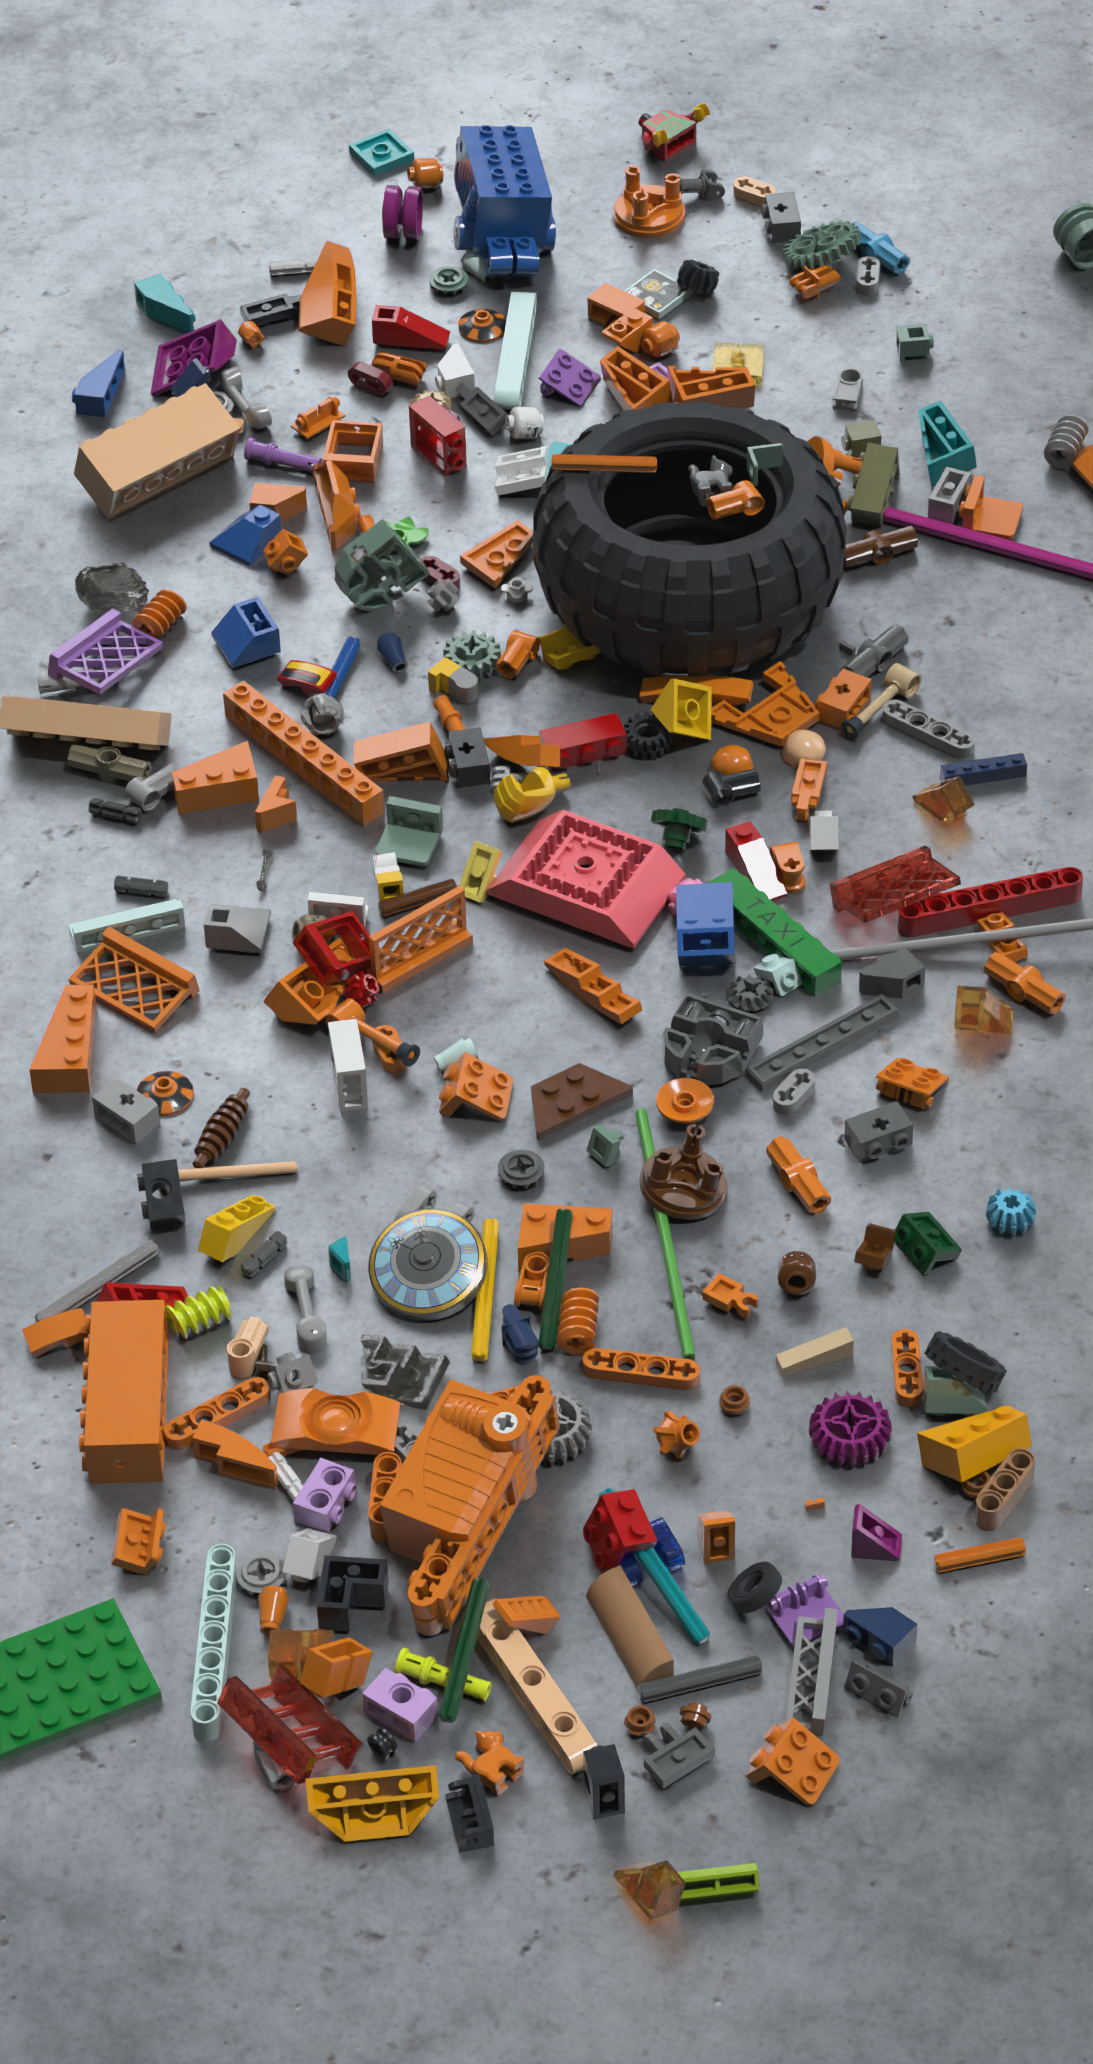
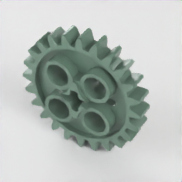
[783,220,862,269]

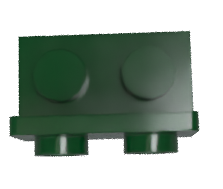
[895,1212,962,1274]

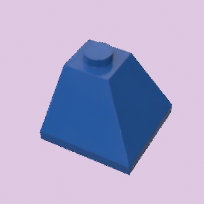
[209,505,281,566]

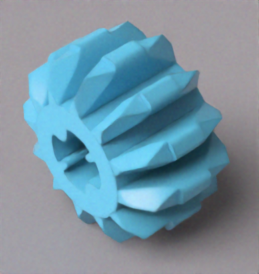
[986,1187,1036,1237]

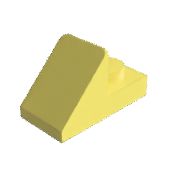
[459,841,502,903]

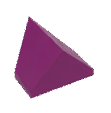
[851,1503,902,1561]

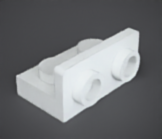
[307,892,369,927]

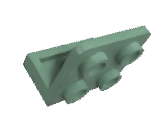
[375,796,443,866]

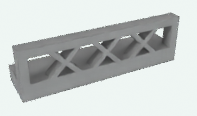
[786,1608,838,1736]

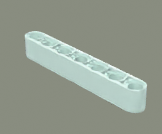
[494,292,537,410]
[191,1544,237,1742]

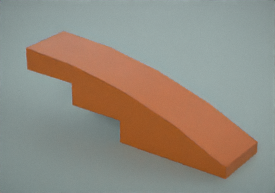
[639,675,754,708]
[544,948,642,1024]

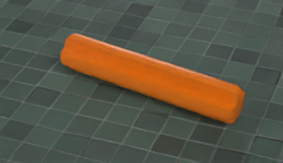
[934,1537,1026,1572]

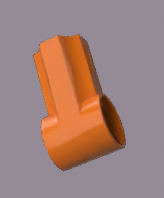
[706,480,765,520]
[496,630,540,679]

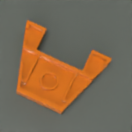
[711,661,820,747]

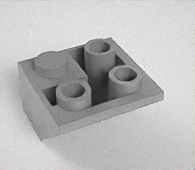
[204,904,271,953]

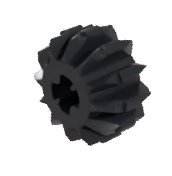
[677,260,720,295]

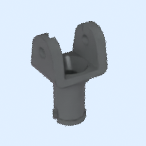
[680,169,725,201]

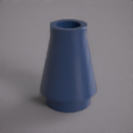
[377,633,408,673]

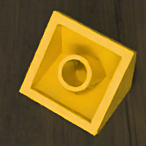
[651,679,712,741]

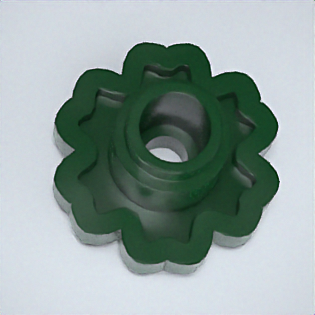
[651,808,708,850]

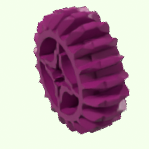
[809,1390,892,1468]

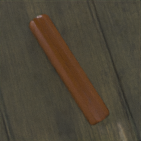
[378,879,457,917]

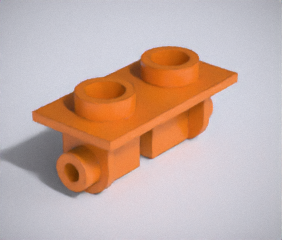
[291,396,346,439]

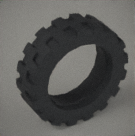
[924,1331,1007,1393]

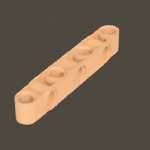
[477,1598,598,1775]

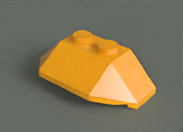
[305,1765,439,1842]

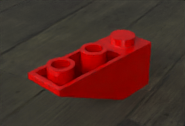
[372,305,450,350]

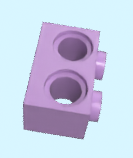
[293,1458,358,1533]

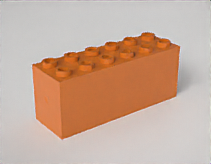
[79,1300,169,1484]

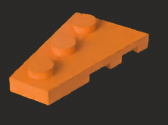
[460,520,533,588]

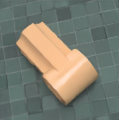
[227,1316,269,1378]

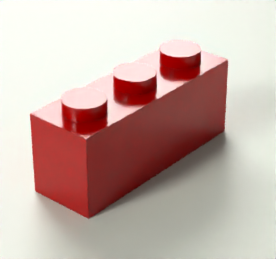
[539,713,627,771]

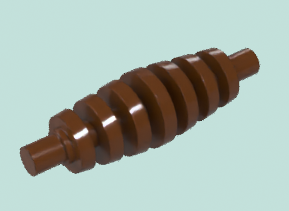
[192,1088,250,1168]

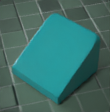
[328,1236,351,1282]

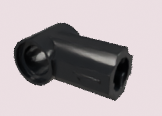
[702,769,761,807]

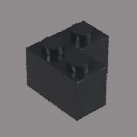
[316,1555,389,1631]

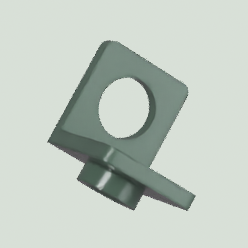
[747,443,783,486]

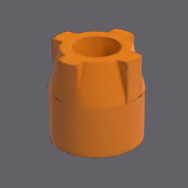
[238,321,264,348]

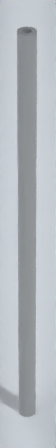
[829,918,1093,960]

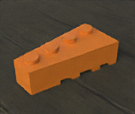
[29,985,97,1093]

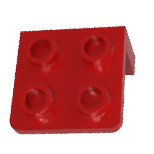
[583,1489,658,1574]

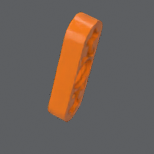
[891,1329,923,1407]

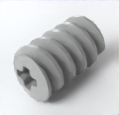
[1044,414,1089,469]

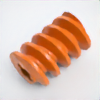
[132,589,187,639]
[557,1287,600,1356]

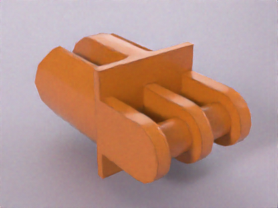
[789,263,841,299]

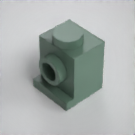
[896,324,934,361]

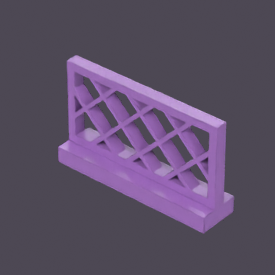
[48,609,163,695]

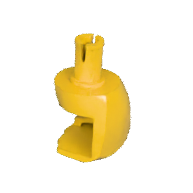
[493,766,570,823]

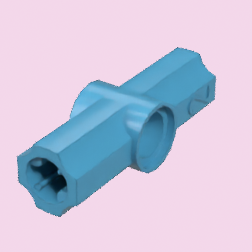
[855,221,910,275]

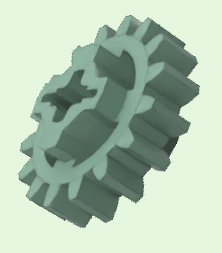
[443,630,501,678]

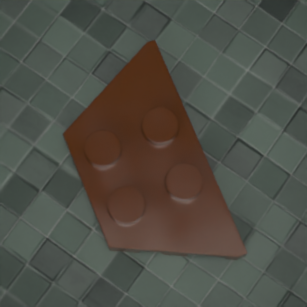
[531,1063,633,1140]

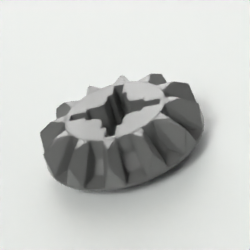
[728,974,773,1011]
[498,1150,545,1189]

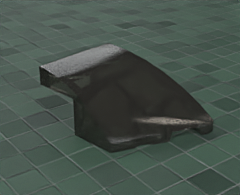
[361,1335,450,1410]

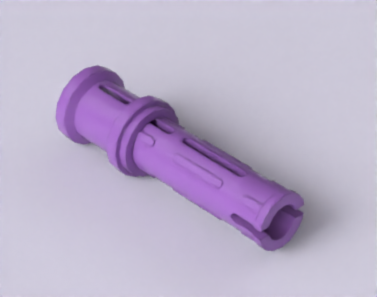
[244,437,322,473]

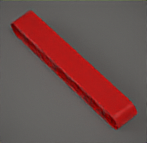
[897,867,1083,938]

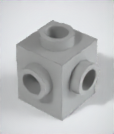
[268,1352,318,1394]

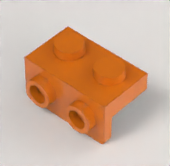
[111,1508,166,1575]

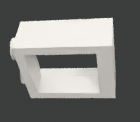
[328,1019,368,1112]

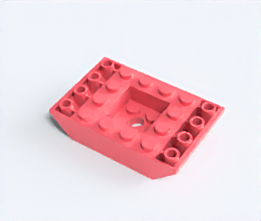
[486,810,686,949]

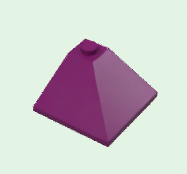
[150,319,237,397]

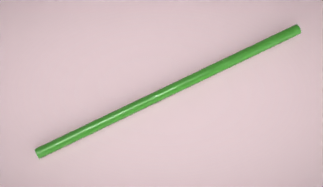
[635,1108,695,1360]

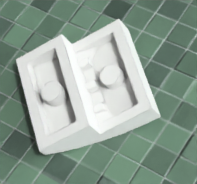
[495,446,549,496]

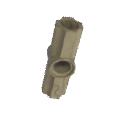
[67,744,152,782]

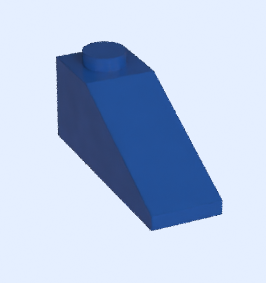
[72,350,125,417]

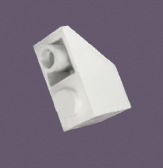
[809,811,839,850]

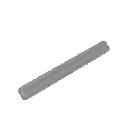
[35,1240,158,1322]

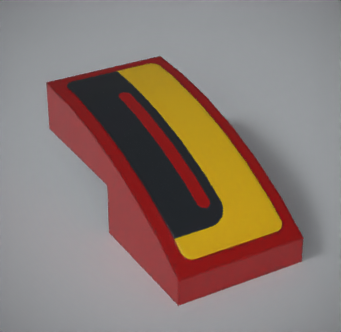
[277,660,337,694]

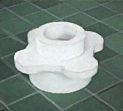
[501,577,533,602]

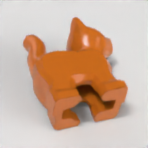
[455,1730,525,1796]

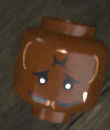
[777,1251,816,1295]

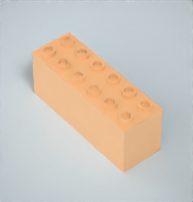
[74,383,240,520]

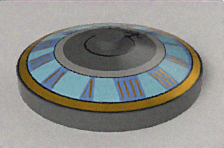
[368,1209,488,1321]

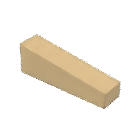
[775,1327,854,1376]

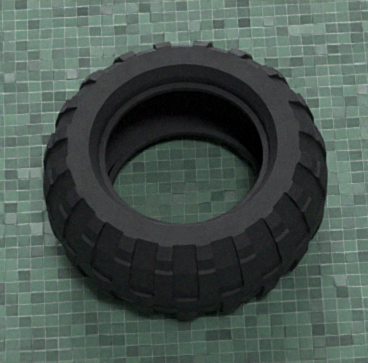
[533,402,847,677]

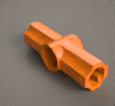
[984,952,1066,1015]
[766,1136,831,1215]

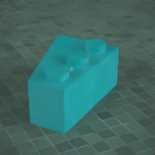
[918,400,977,487]

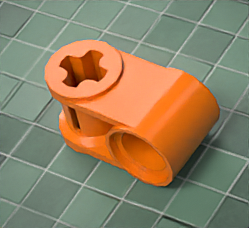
[769,841,805,893]
[514,1252,550,1310]

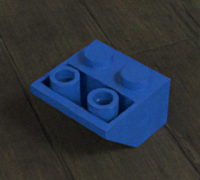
[211,597,281,668]

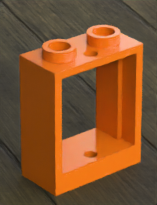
[323,420,383,483]

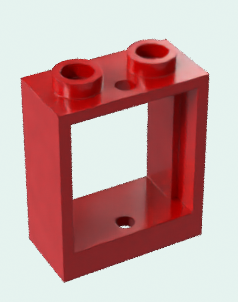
[409,396,467,476]
[292,911,371,986]

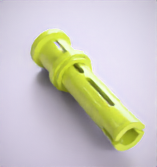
[394,1647,492,1702]

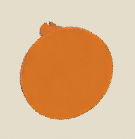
[613,165,685,238]
[807,436,862,516]

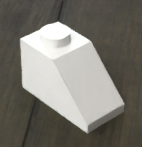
[435,343,475,399]
[282,1528,337,1583]

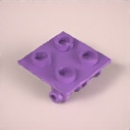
[538,348,601,407]
[764,1574,843,1648]

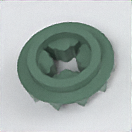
[429,266,468,295]

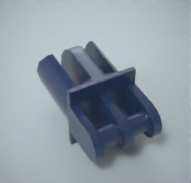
[501,1304,539,1364]

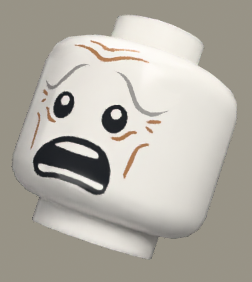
[505,407,544,440]

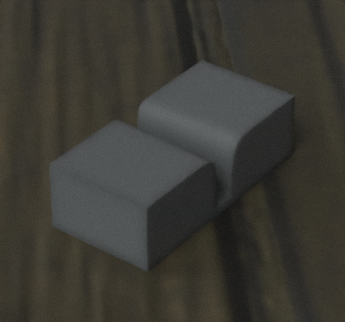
[839,640,856,655]

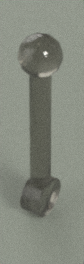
[256,847,273,891]

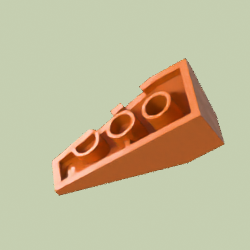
[263,937,356,1024]

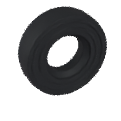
[728,1561,782,1613]

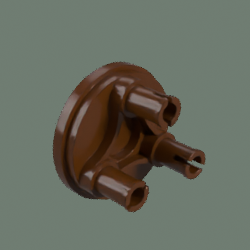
[639,1124,727,1219]

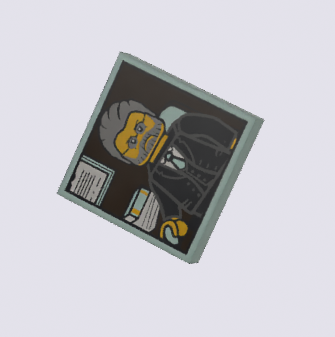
[625,269,691,319]

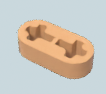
[733,176,776,206]

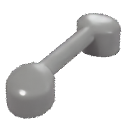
[220,366,272,429]
[284,1265,327,1354]

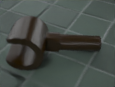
[256,1344,274,1380]

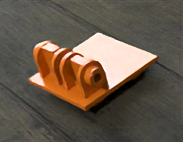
[875,1058,949,1109]

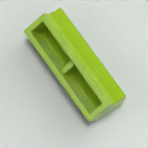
[673,1863,760,1901]

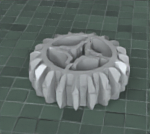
[540,1389,592,1465]

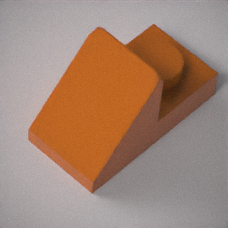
[255,775,297,832]

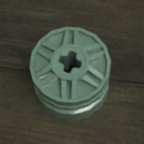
[1053,203,1093,270]

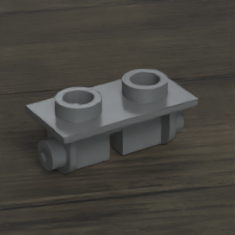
[844,1660,913,1717]

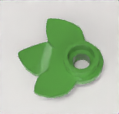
[385,517,429,552]

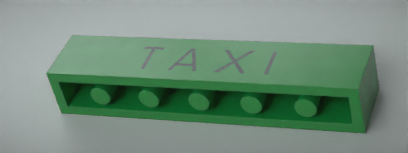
[708,868,842,996]

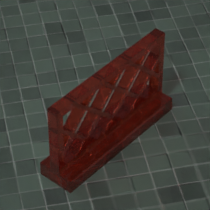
[829,845,961,923]

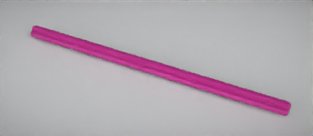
[883,507,1093,580]

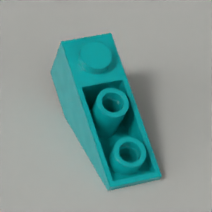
[134,273,196,333]

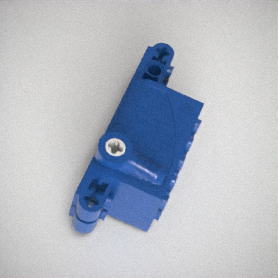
[454,125,556,276]

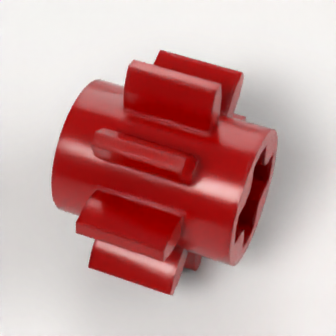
[344,971,379,1008]

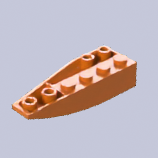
[298,240,356,346]

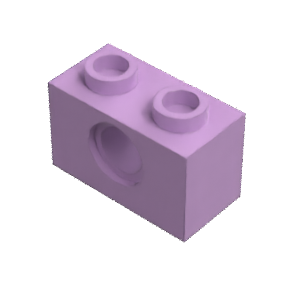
[362,1668,438,1743]

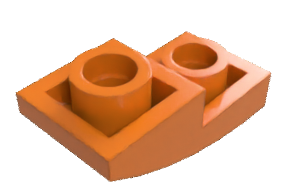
[977,912,1028,962]
[22,1308,90,1358]

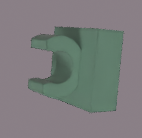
[586,1125,624,1167]

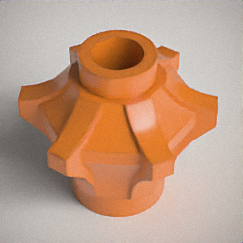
[653,1411,700,1459]

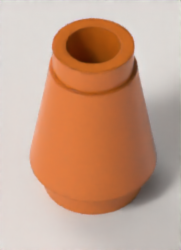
[258,1585,289,1635]

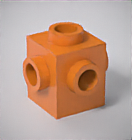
[263,529,308,576]

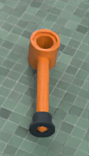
[325,999,420,1066]

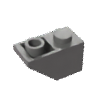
[859,947,925,998]

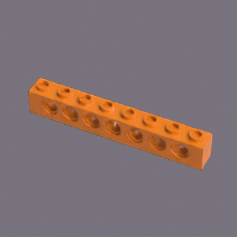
[223,681,385,826]

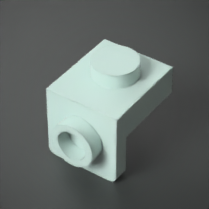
[753,954,802,996]

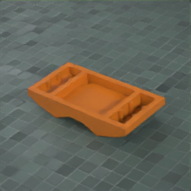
[271,1388,401,1455]

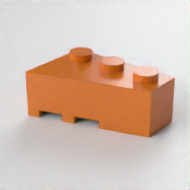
[600,346,673,411]
[667,366,755,409]
[353,721,449,782]
[172,741,259,814]
[517,1203,613,1272]

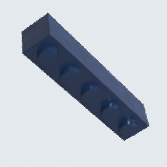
[940,753,1027,789]

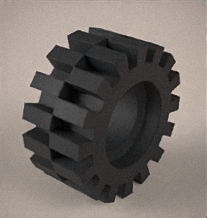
[624,712,672,761]

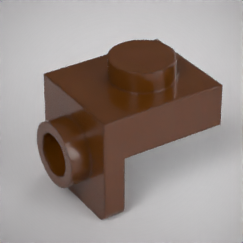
[854,1223,896,1270]

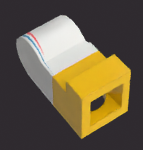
[372,852,404,902]

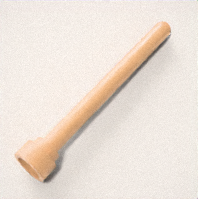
[178,1162,298,1181]

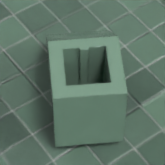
[923,1366,987,1417]

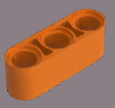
[368,1452,402,1543]

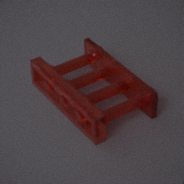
[217,1664,364,1784]

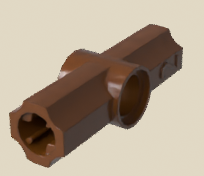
[843,526,918,568]

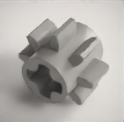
[427,579,459,612]

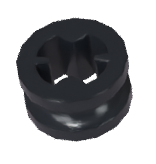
[367,1727,398,1761]

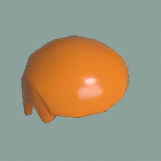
[711,744,754,775]

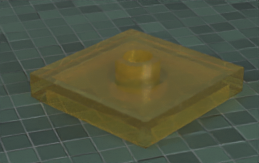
[712,342,765,383]

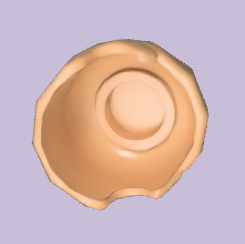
[782,729,826,768]

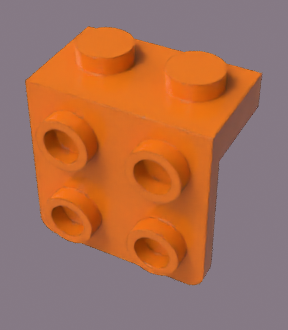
[959,475,1023,539]
[439,1052,513,1121]
[745,1717,840,1806]

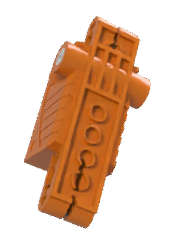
[380,1375,560,1636]

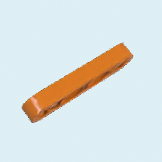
[583,1348,700,1390]
[164,1377,270,1450]

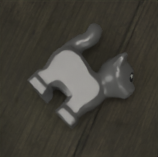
[688,456,733,506]

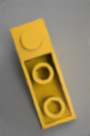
[198,1195,276,1262]

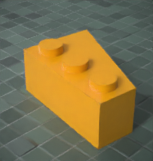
[917,1406,1032,1482]

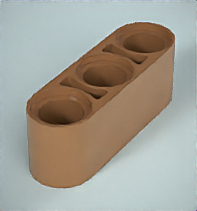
[975,1448,1035,1531]

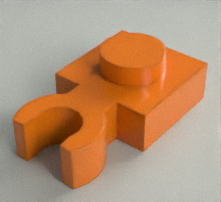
[702,1273,759,1318]

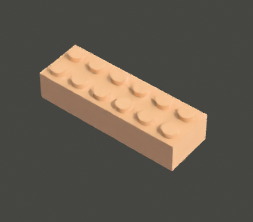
[0,696,172,750]

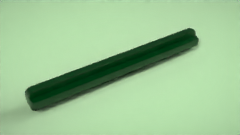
[538,1209,573,1351]
[438,1578,490,1723]

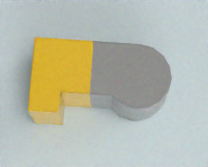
[428,657,478,704]

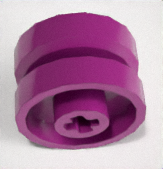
[382,185,423,241]

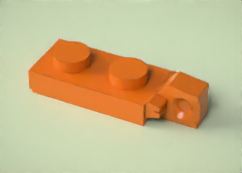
[791,758,828,821]

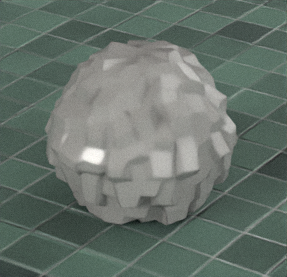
[300,693,344,735]

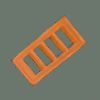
[493,1596,560,1634]

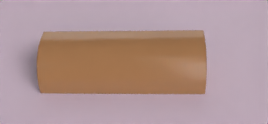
[586,1566,674,1689]

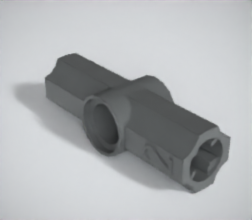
[841,624,909,677]

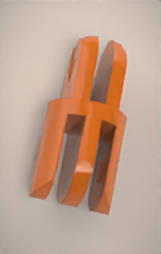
[371,353,427,386]

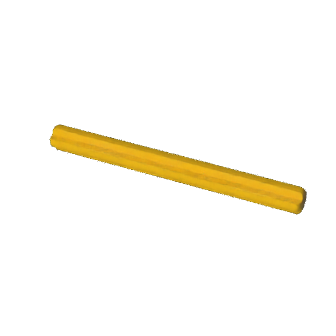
[471,1218,499,1362]

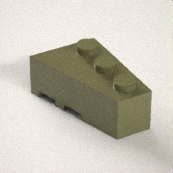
[847,443,900,527]

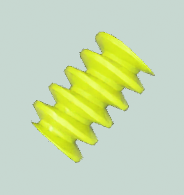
[165,1284,232,1339]

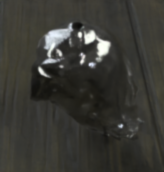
[75,562,149,612]

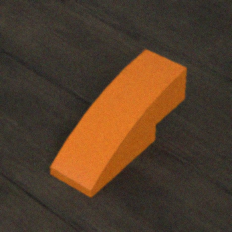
[484,735,560,767]
[192,1420,278,1489]

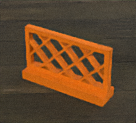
[366,886,473,993]
[68,927,200,1033]

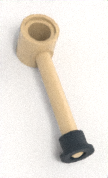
[841,663,922,739]

